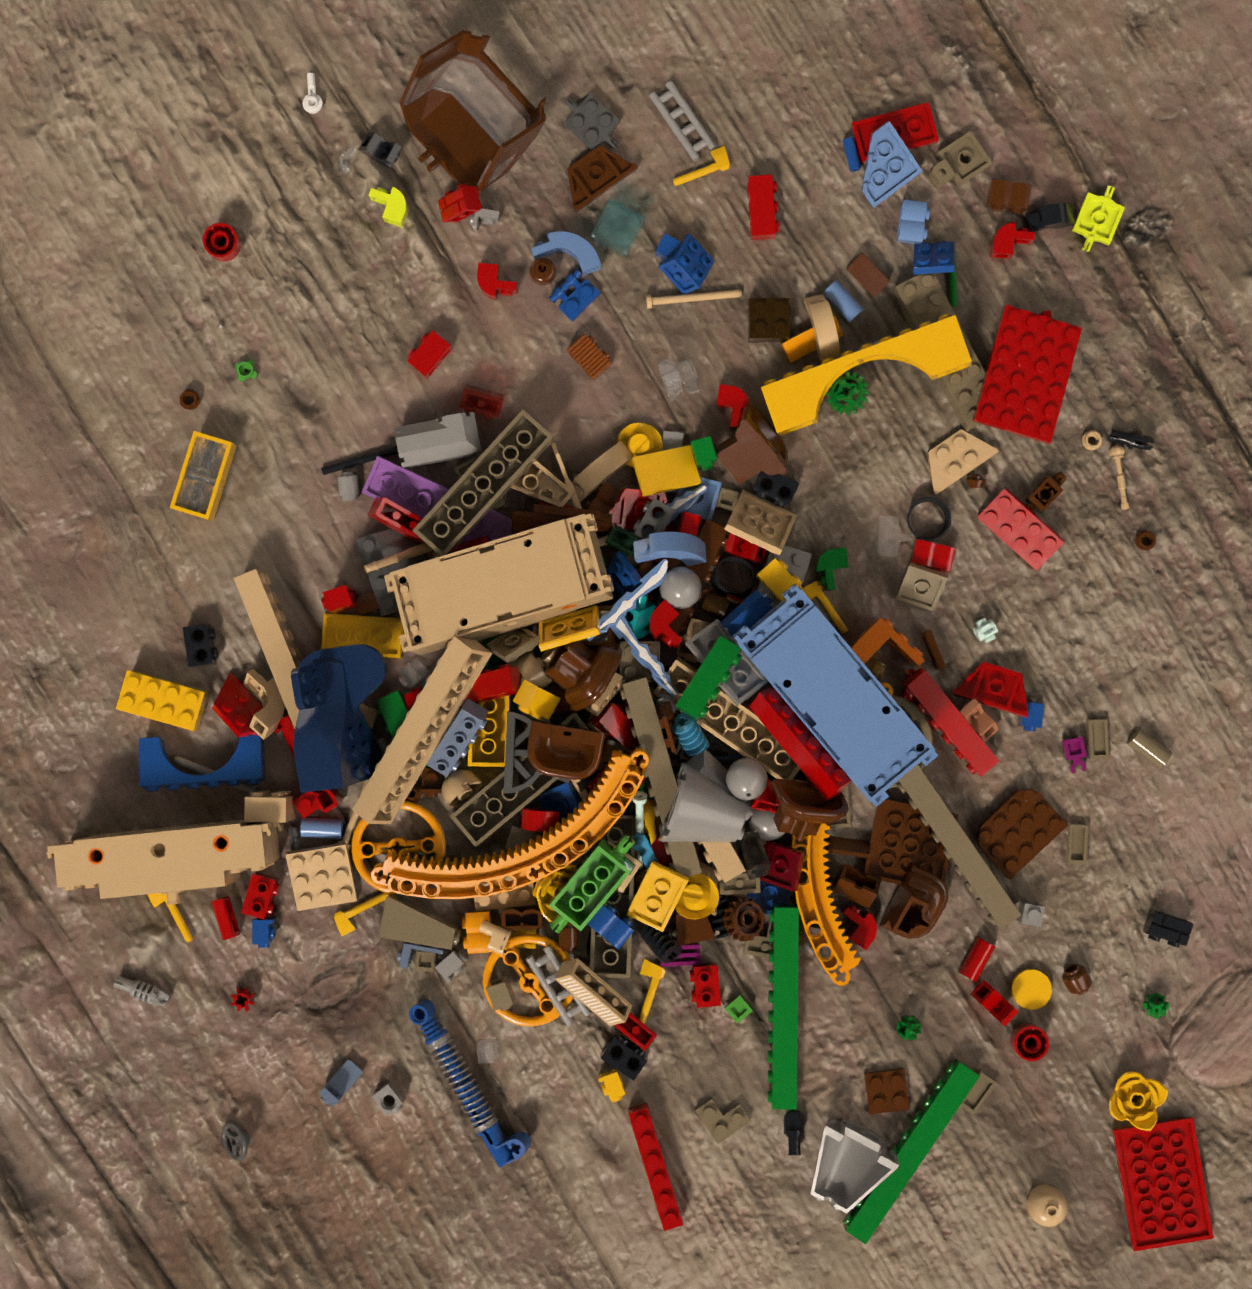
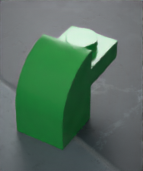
[815,547,849,591]

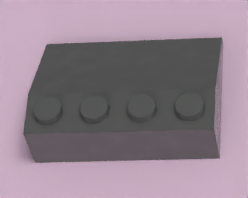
[356,529,429,617]

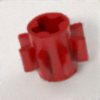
[230,987,256,1012]

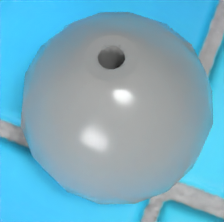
[659,567,702,609]
[726,758,768,800]
[748,808,785,841]

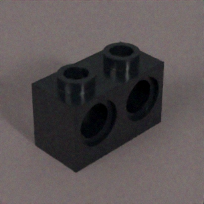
[752,471,800,508]
[182,623,219,667]
[600,1034,648,1081]

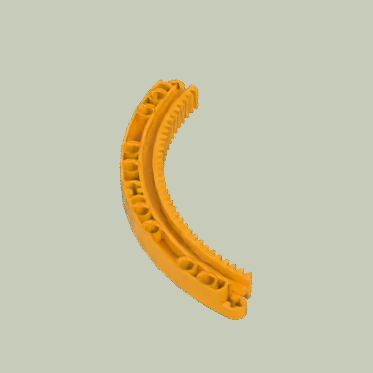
[792,682,893,986]
[371,748,649,899]

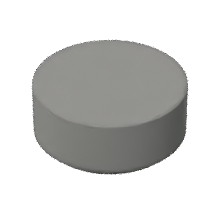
[656,695,677,714]

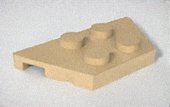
[927,429,999,496]

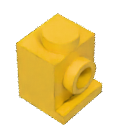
[598,1068,626,1102]

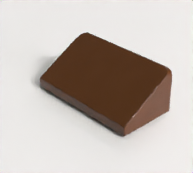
[847,253,890,298]
[827,836,869,858]

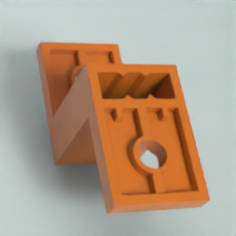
[850,618,925,667]

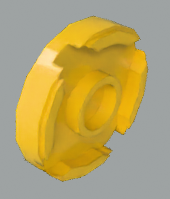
[1011,969,1052,1010]

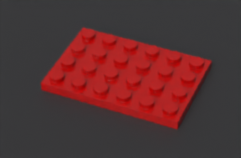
[973,304,1082,444]
[1112,1116,1214,1252]

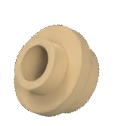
[1082,430,1102,450]

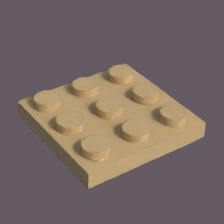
[724,490,797,556]
[286,842,358,911]

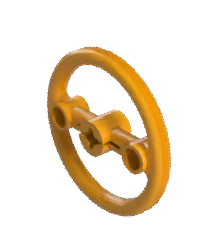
[351,801,446,894]
[482,933,573,1026]

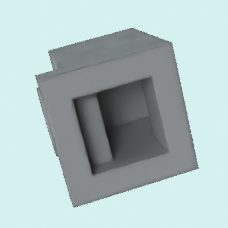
[435,949,468,983]

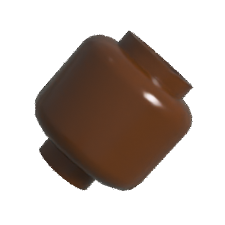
[530,257,556,286]
[1062,964,1092,995]

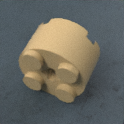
[509,650,553,688]

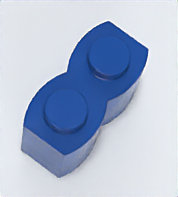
[587,903,634,950]

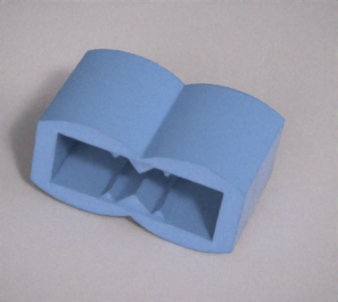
[897,199,930,244]

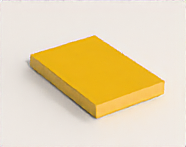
[632,445,701,496]
[539,605,600,651]
[626,860,689,932]

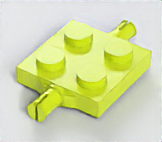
[1072,186,1125,252]

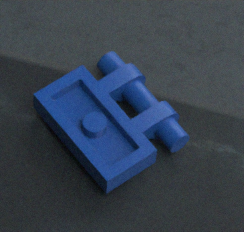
[548,269,600,322]

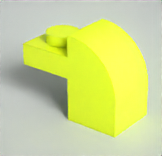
[368,187,408,228]

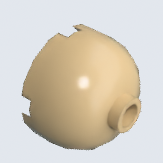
[441,769,482,809]
[1026,1184,1068,1227]

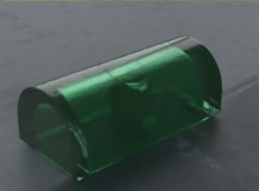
[605,524,642,558]

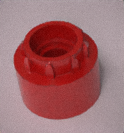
[203,223,241,262]
[1010,1023,1049,1061]

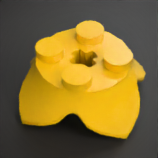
[533,864,578,922]
[1109,1071,1168,1131]

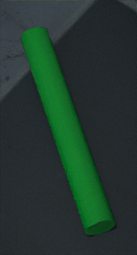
[948,258,958,307]

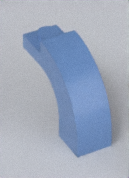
[531,231,602,276]
[633,532,706,566]

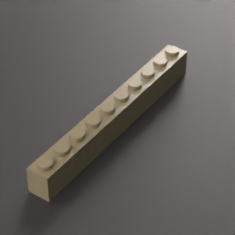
[619,675,702,877]
[896,765,1021,929]

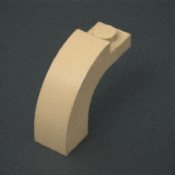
[804,294,841,365]
[572,441,634,502]
[243,669,285,740]

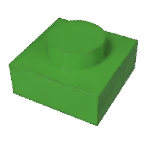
[724,994,753,1024]

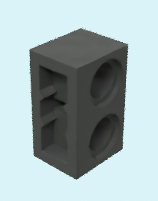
[633,498,675,539]

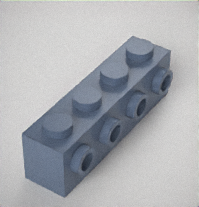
[426,698,488,777]

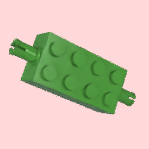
[549,835,635,933]

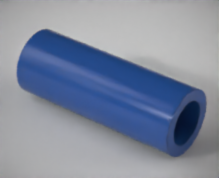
[842,137,862,172]

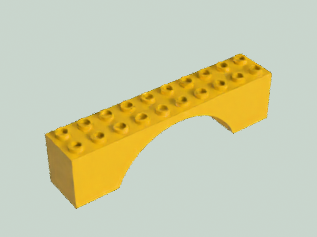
[761,314,972,436]

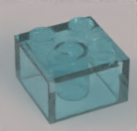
[591,199,646,257]

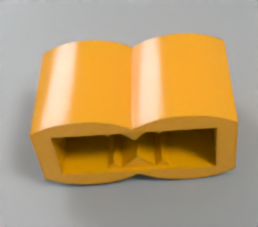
[462,910,493,954]

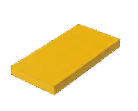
[321,613,403,658]

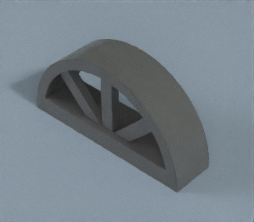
[504,711,541,794]

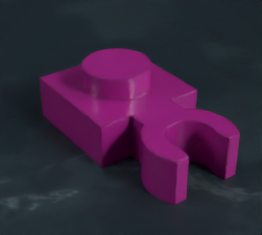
[1061,737,1087,774]

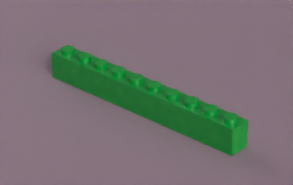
[767,904,799,1110]
[843,1059,980,1245]

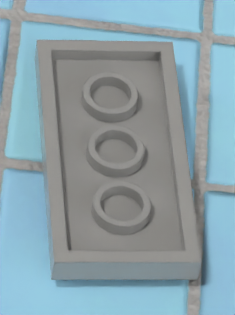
[685,619,769,706]

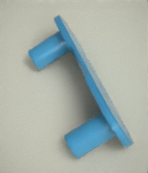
[633,833,659,870]

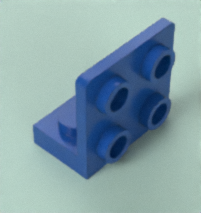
[658,233,714,294]

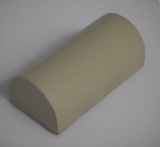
[1126,728,1172,768]

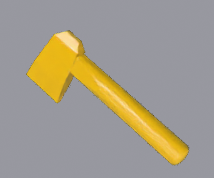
[673,146,730,186]
[802,581,848,634]
[334,892,389,937]
[147,893,193,942]
[639,959,666,1024]

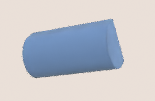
[822,280,864,323]
[300,817,344,839]

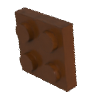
[864,1068,910,1114]

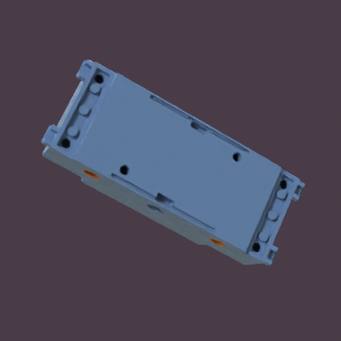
[733,584,938,807]

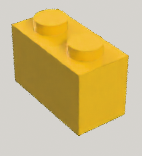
[756,558,803,602]
[513,679,561,720]

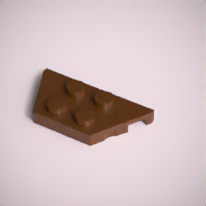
[567,145,638,213]

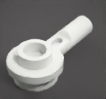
[303,73,323,114]

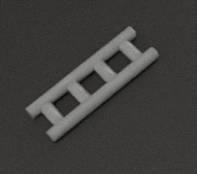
[649,80,716,162]
[525,945,591,1027]

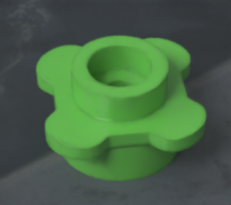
[235,359,257,382]

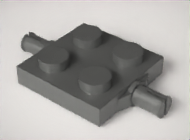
[564,94,620,151]

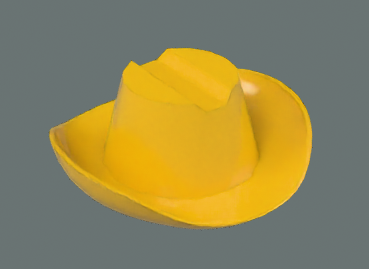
[617,422,663,468]
[644,798,660,845]
[675,874,719,920]

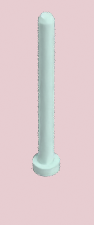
[633,791,647,870]

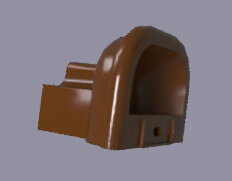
[716,405,788,484]
[544,641,623,712]
[527,721,605,780]
[772,779,849,842]
[879,865,949,939]

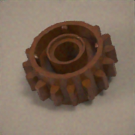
[723,897,765,942]

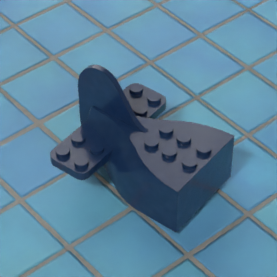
[291,644,387,793]

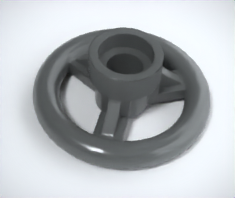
[222,1121,250,1161]

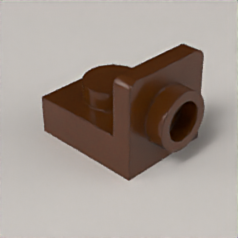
[421,768,443,797]

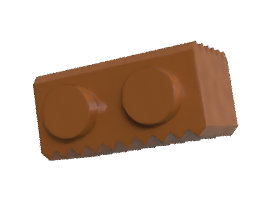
[566,333,612,381]

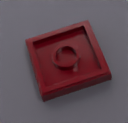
[760,841,805,892]

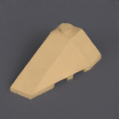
[511,461,575,507]

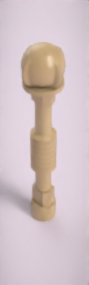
[1109,445,1130,510]

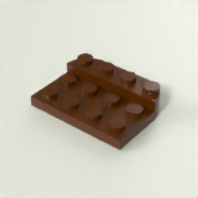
[977,789,1068,880]

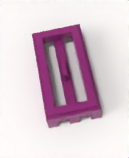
[660,944,701,967]

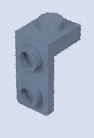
[397,942,445,969]
[319,1059,364,1107]

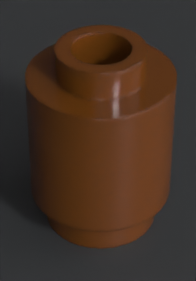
[558,922,579,952]

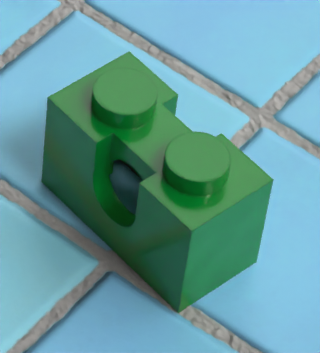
[690,436,717,471]

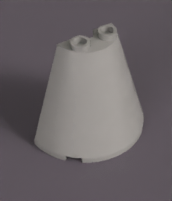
[658,762,751,842]
[811,1119,899,1213]

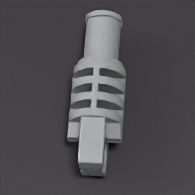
[113,975,171,1006]

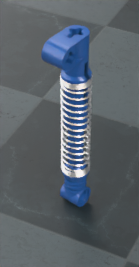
[409,999,531,1167]

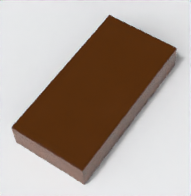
[921,630,946,670]

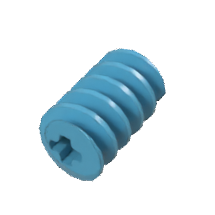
[671,712,710,756]

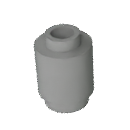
[337,472,360,501]

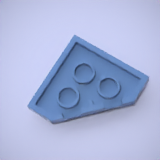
[861,121,923,208]

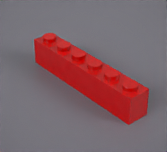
[405,664,522,712]
[902,668,1000,777]
[749,686,852,801]
[628,1103,683,1231]

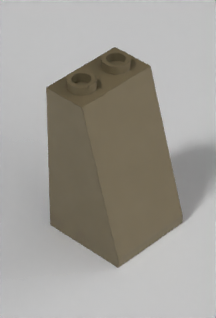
[379,894,461,950]

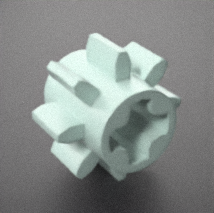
[973,618,998,643]

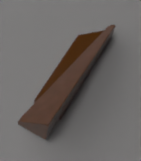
[512,504,613,535]

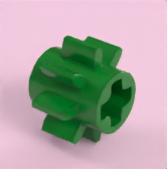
[1143,992,1169,1019]
[897,1015,922,1041]

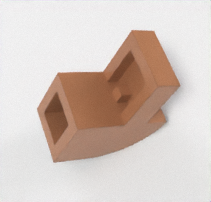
[960,699,999,743]

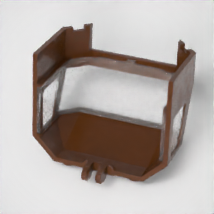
[399,30,546,192]

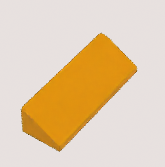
[781,316,843,363]

